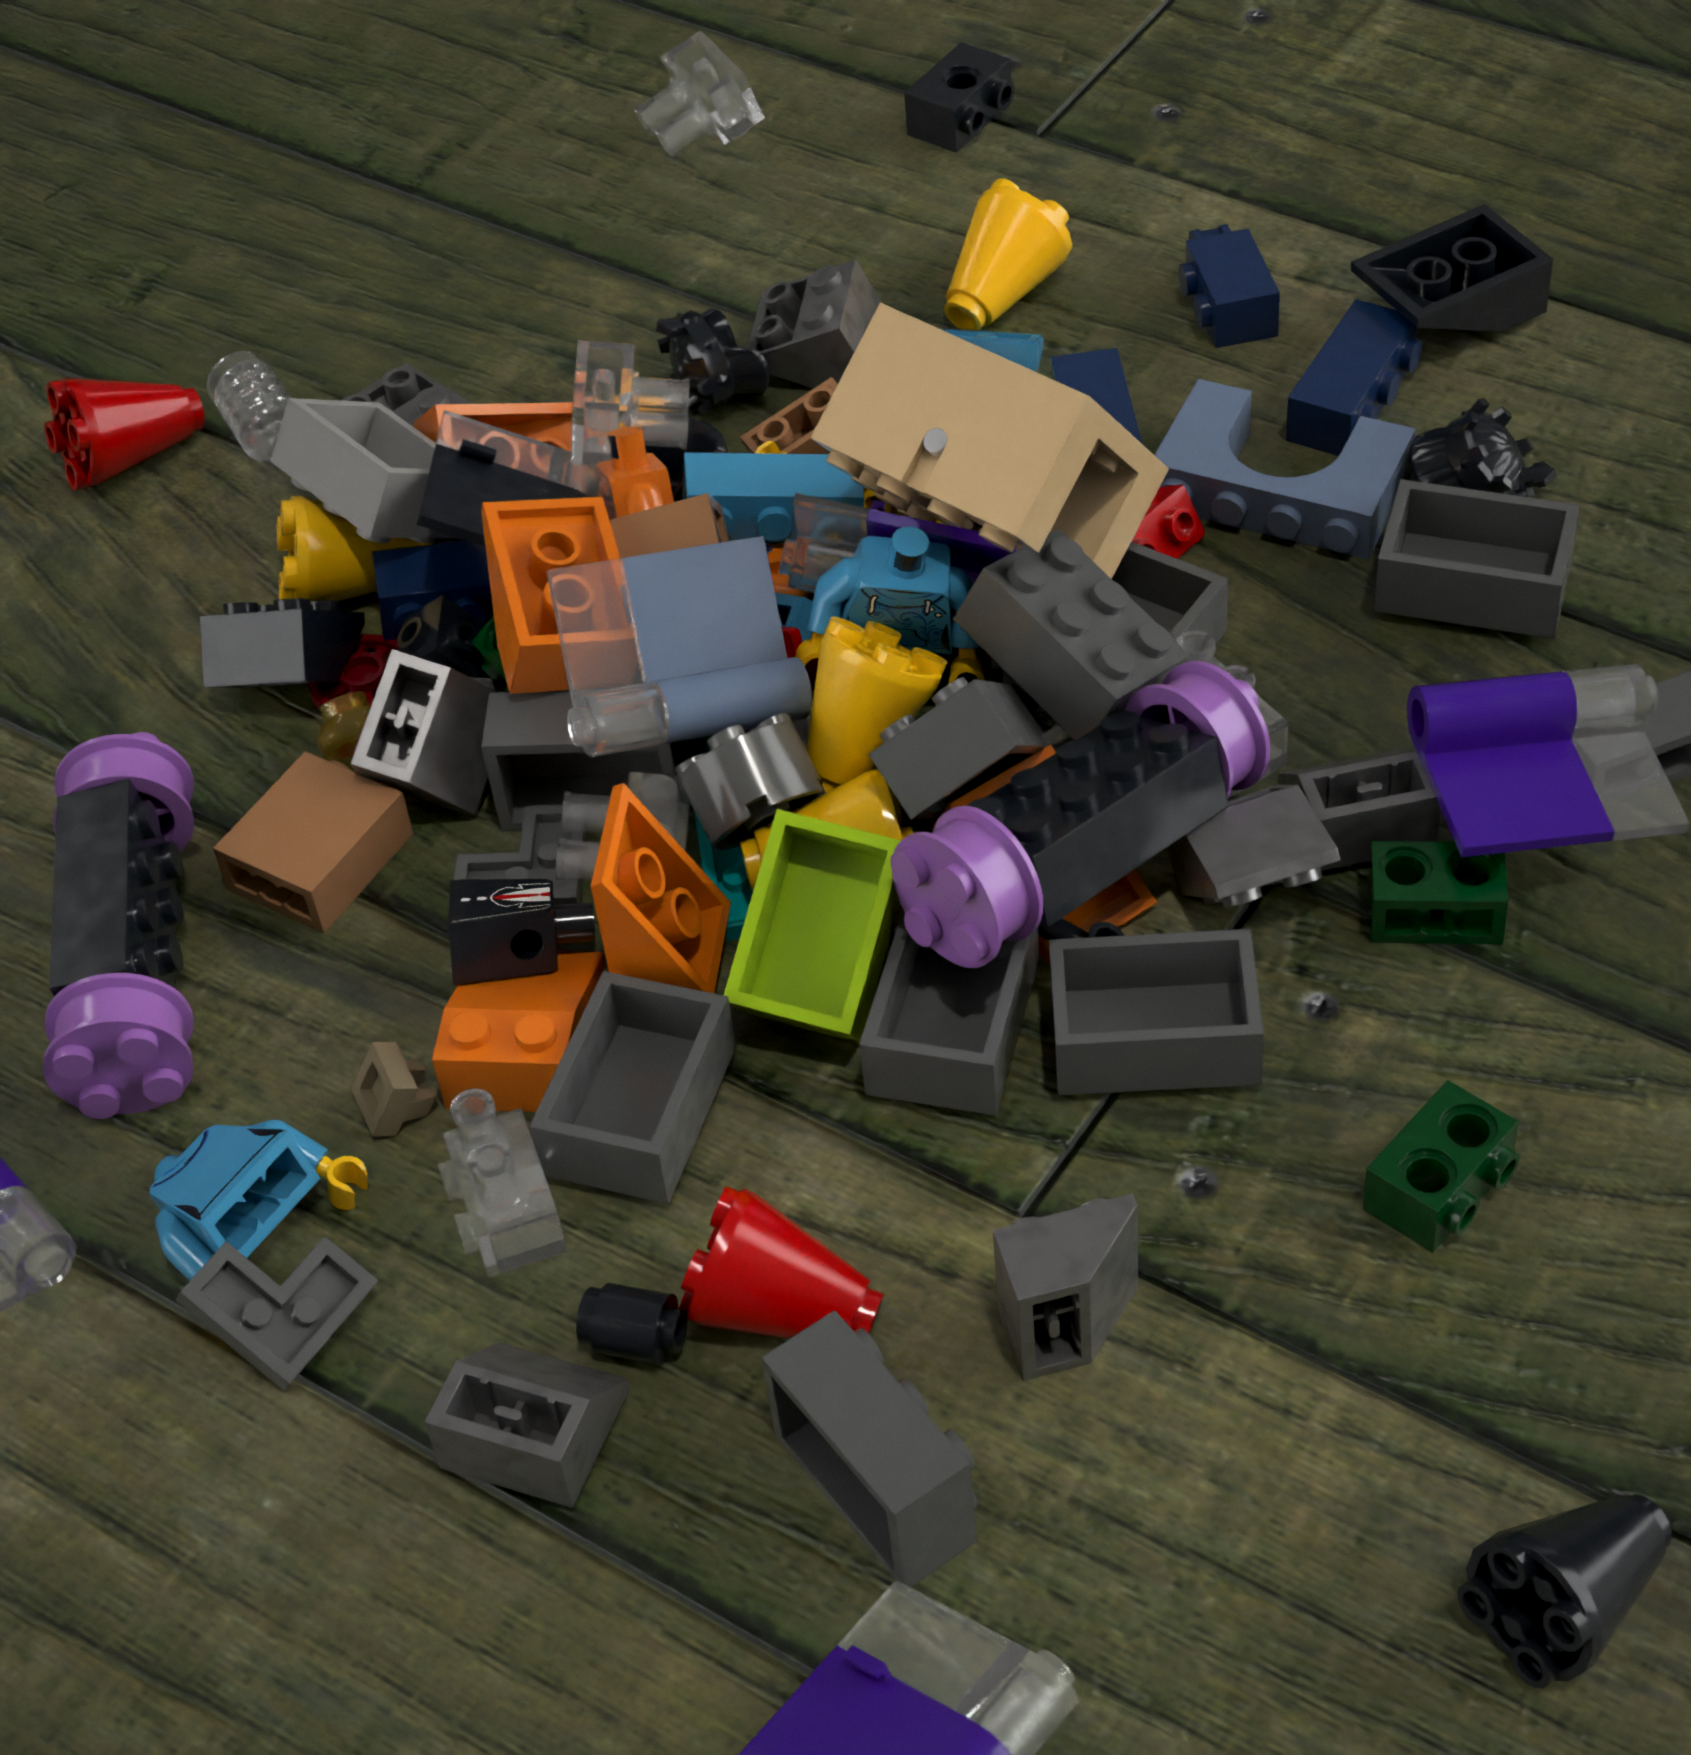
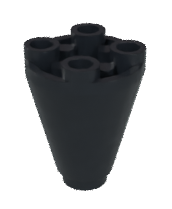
[1457,1494,1672,1688]

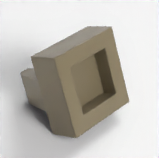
[351,1042,437,1137]

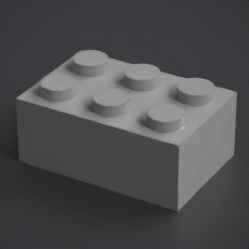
[270,398,457,543]

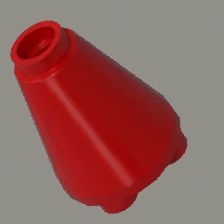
[44,378,205,491]
[679,1186,885,1339]

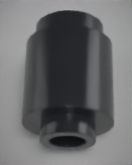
[576,1283,688,1365]

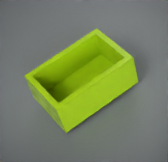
[724,809,901,1044]

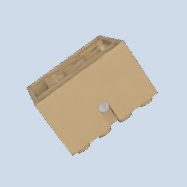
[810,302,1169,579]

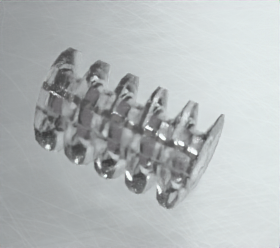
[207,351,291,462]

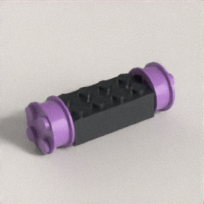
[890,661,1270,968]
[43,732,194,1119]

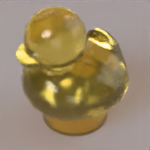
[317,691,371,763]

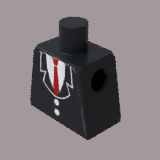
[448,879,595,985]

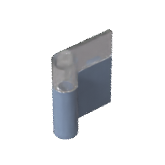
[546,536,812,757]

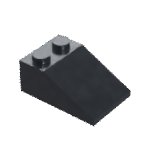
[1351,204,1553,332]

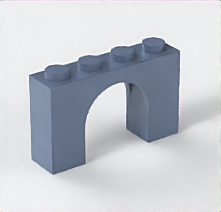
[1155,379,1416,560]

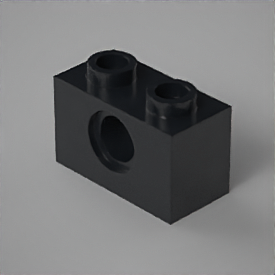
[904,42,1014,153]

